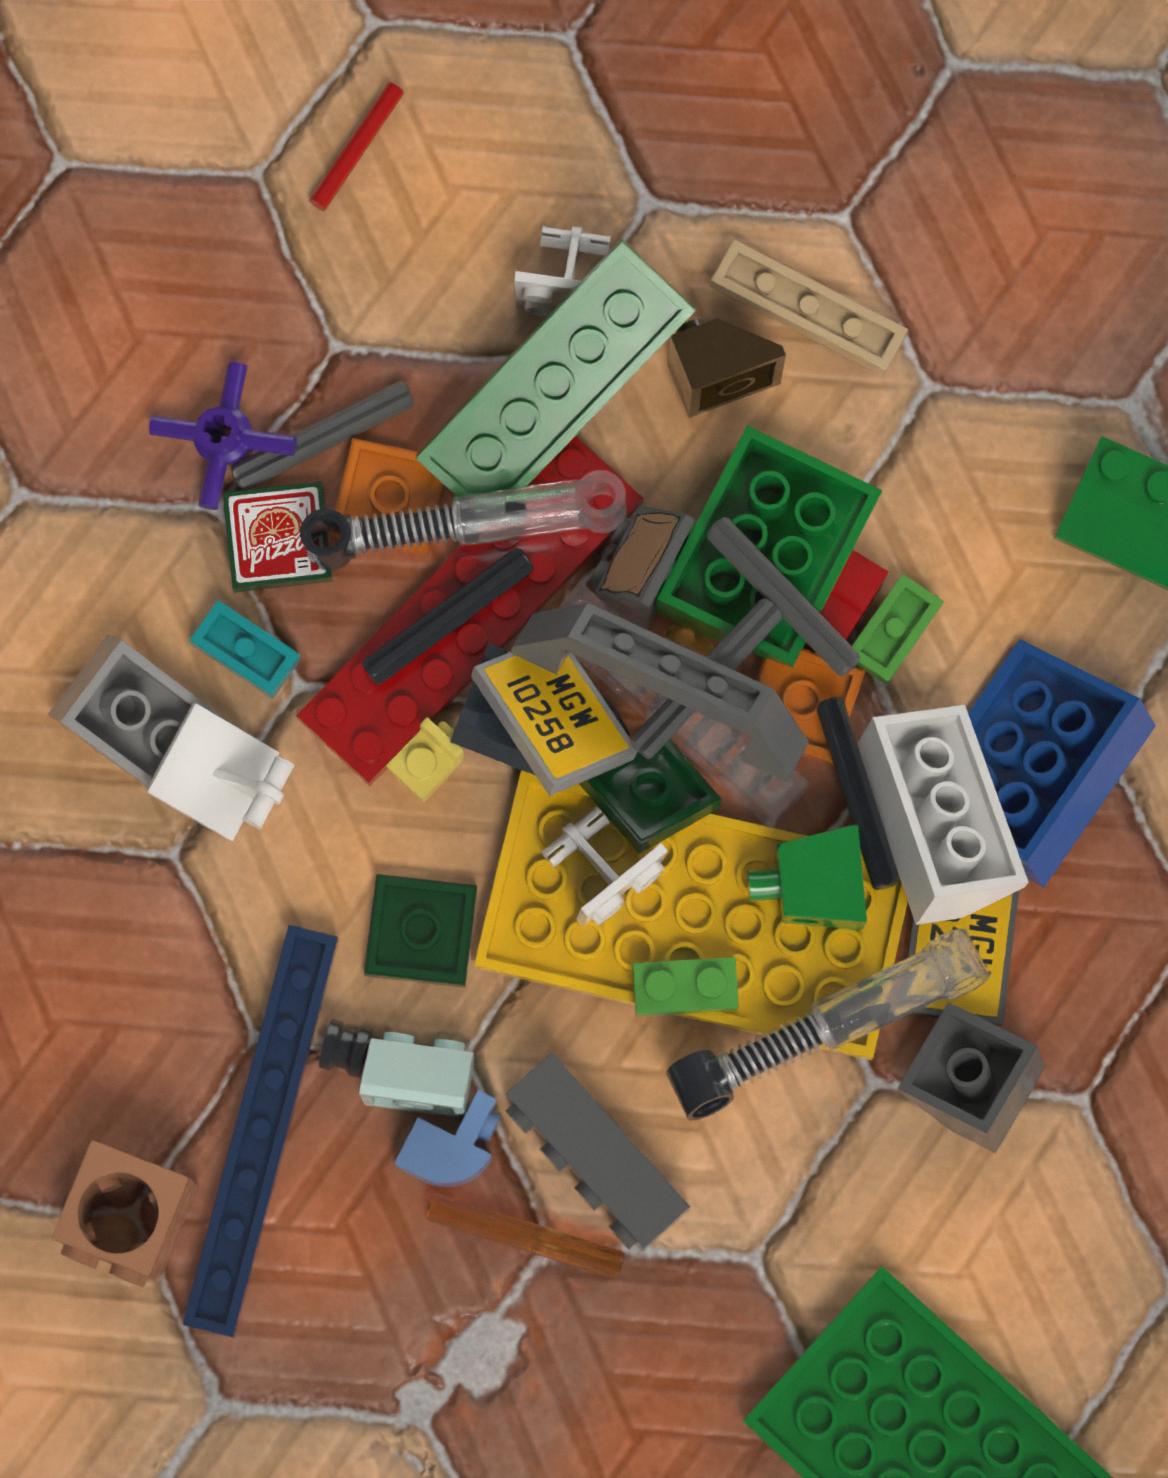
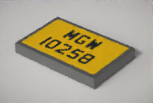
[900,891,1019,1027]

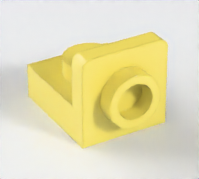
[386,717,465,803]

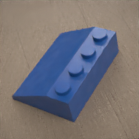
[968,639,1156,888]

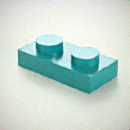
[189,600,301,699]

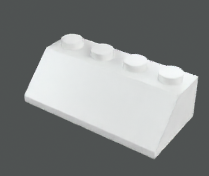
[857,705,1029,925]

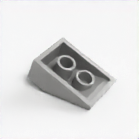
[48,634,233,787]

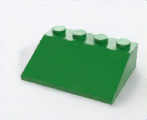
[657,425,882,668]

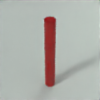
[309,82,404,211]

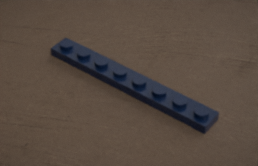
[182,925,339,1338]

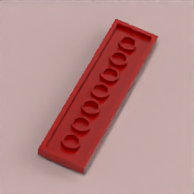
[296,436,644,787]

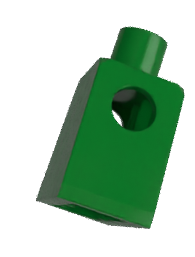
[747,825,867,930]

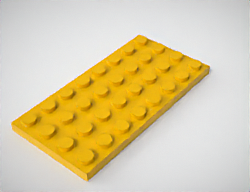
[474,770,908,1061]

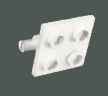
[514,226,611,316]
[145,703,295,841]
[541,806,668,927]

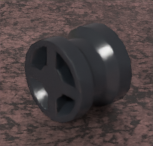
[319,1019,372,1078]

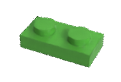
[852,574,944,686]
[633,957,739,1017]

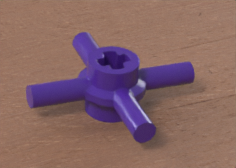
[149,362,297,510]

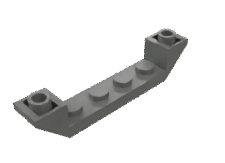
[511,603,809,783]

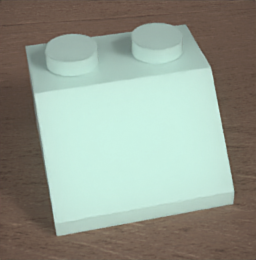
[359,1032,474,1119]

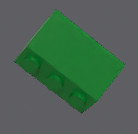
[1054,436,1168,590]

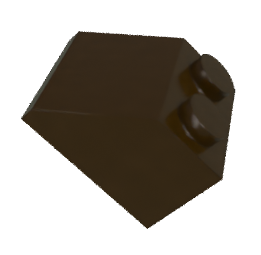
[668,318,786,418]

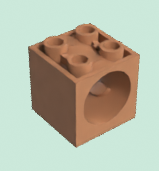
[51,1140,198,1288]

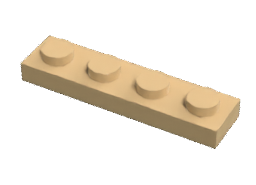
[710,239,908,376]

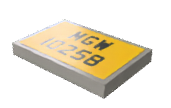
[471,652,637,796]

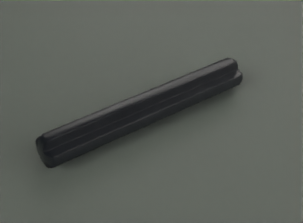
[362,548,534,685]
[817,697,899,890]

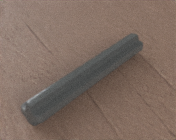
[231,381,414,490]
[707,517,860,676]
[631,598,782,759]

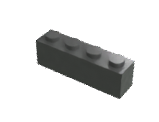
[505,1053,690,1252]

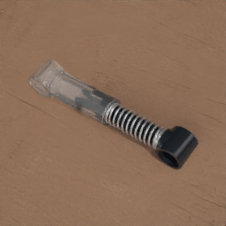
[300,470,627,571]
[666,929,990,1120]

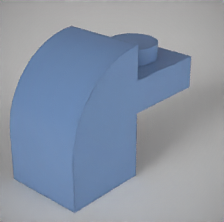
[394,1090,502,1188]

